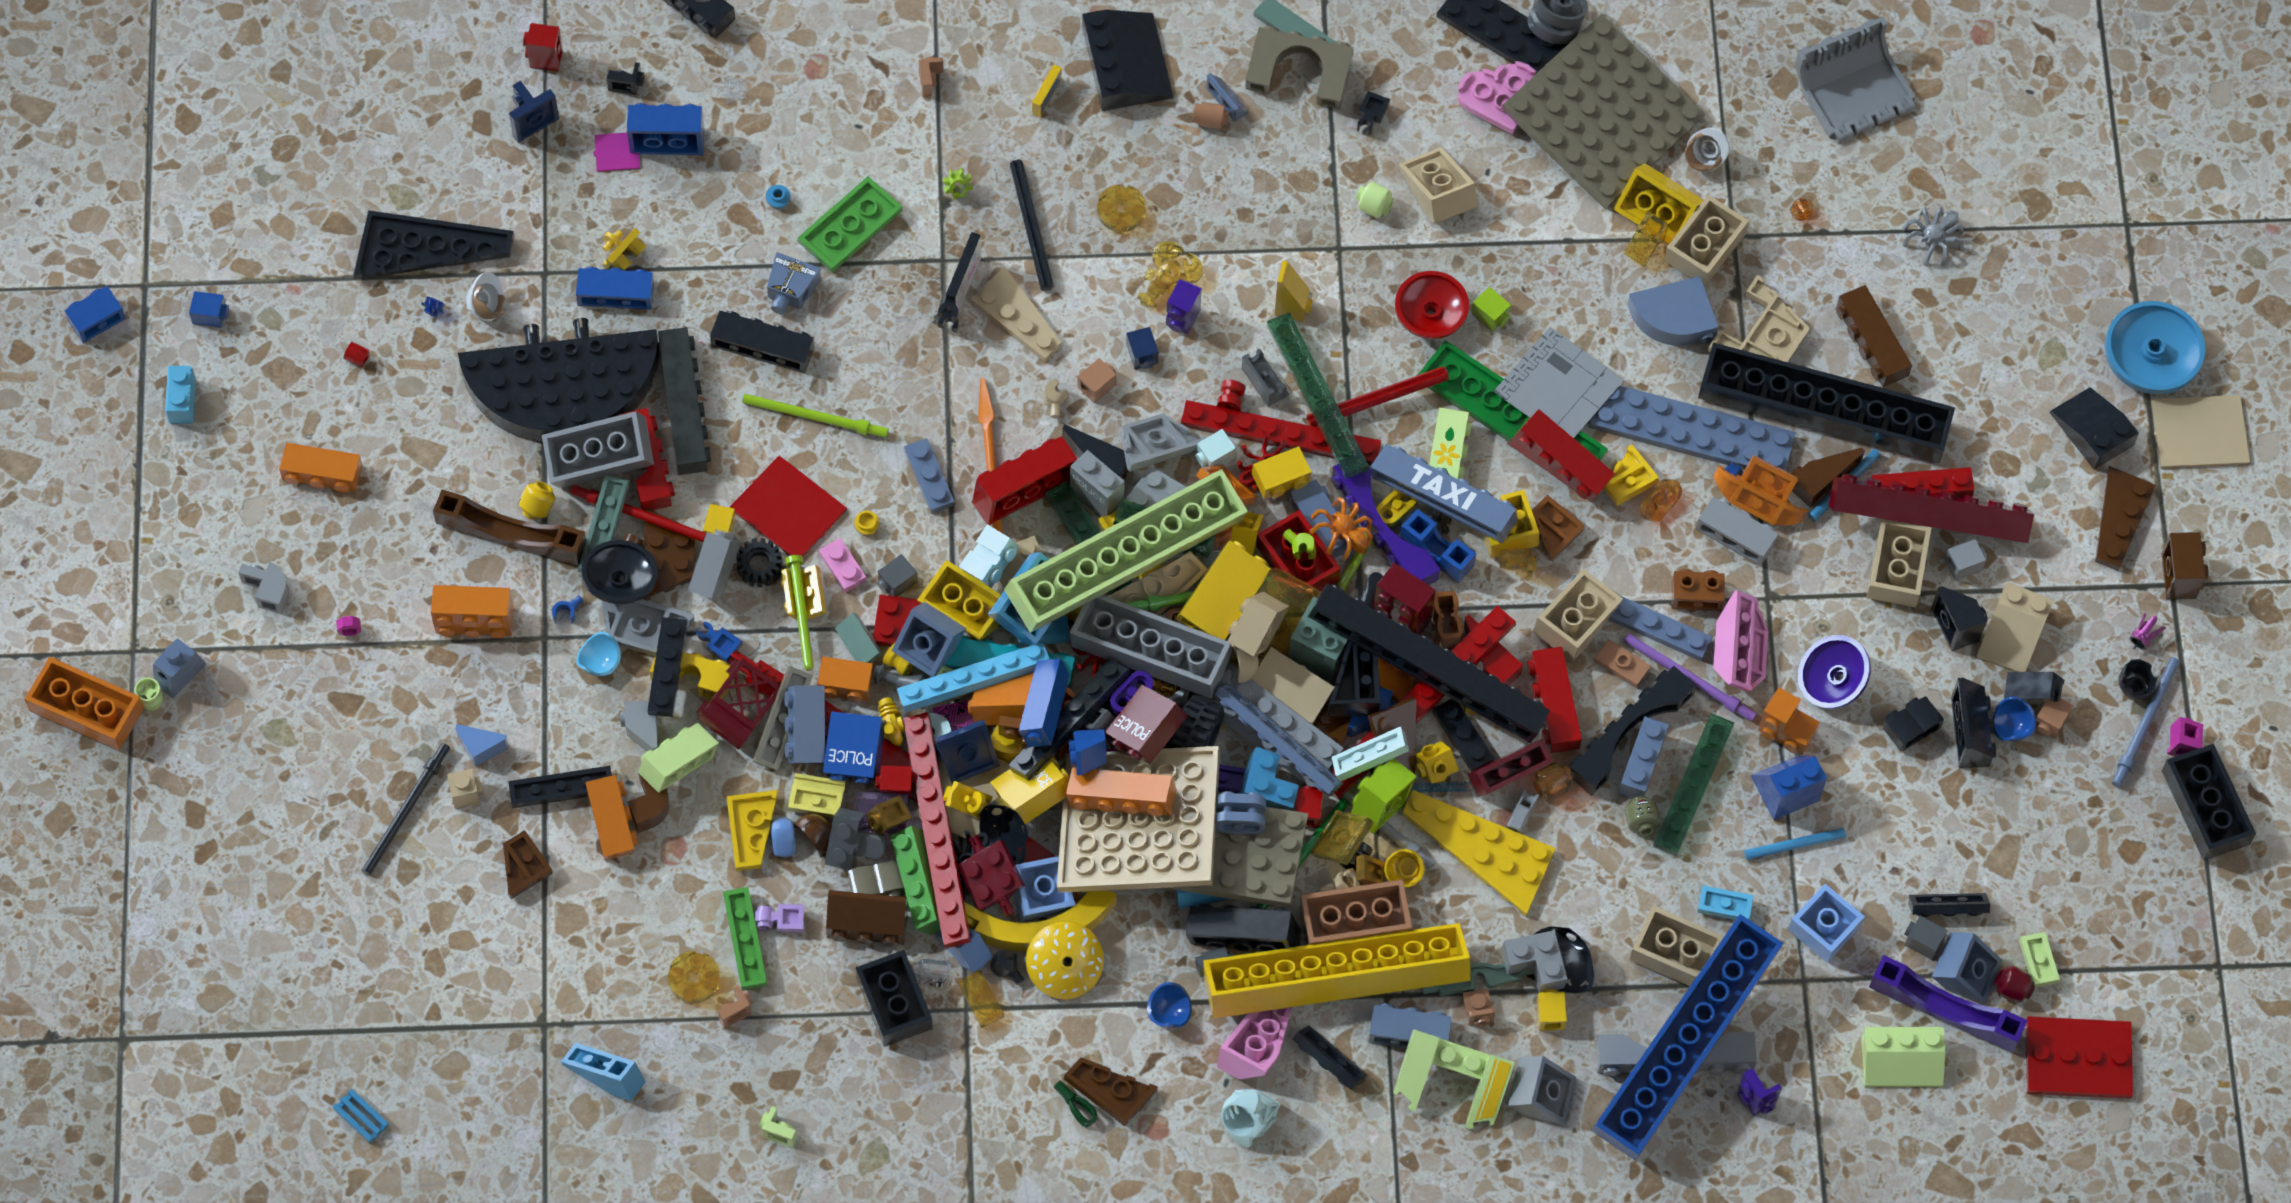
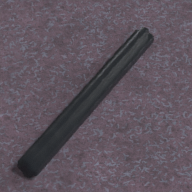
[1010,159,1053,291]

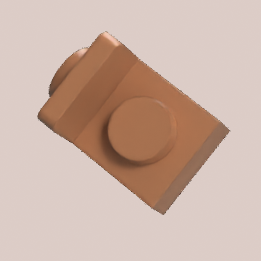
[919,56,944,97]
[718,984,753,1029]
[1462,989,1495,1027]

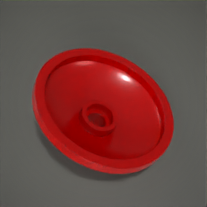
[1395,271,1469,339]

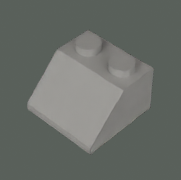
[1508,1056,1576,1125]

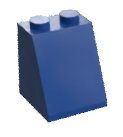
[1751,756,1827,820]

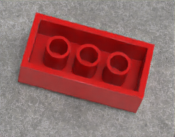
[972,436,1078,525]

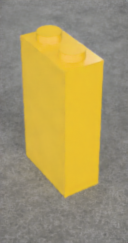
[1176,541,1272,640]

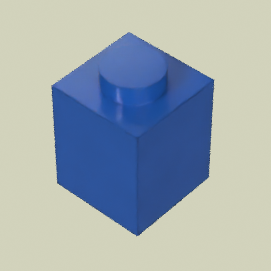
[189,291,229,328]

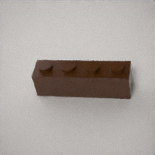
[1836,285,1912,387]

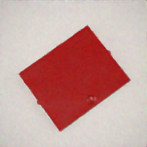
[729,455,847,557]

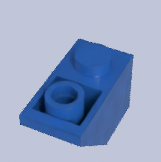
[1069,729,1107,775]

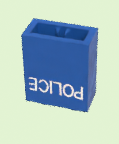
[823,712,886,785]

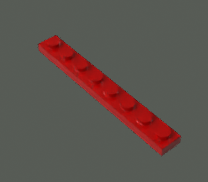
[1181,400,1381,466]

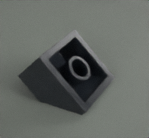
[1931,586,1988,651]

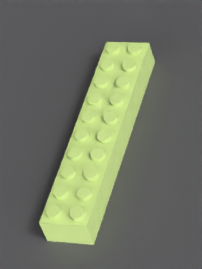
[1004,469,1248,633]

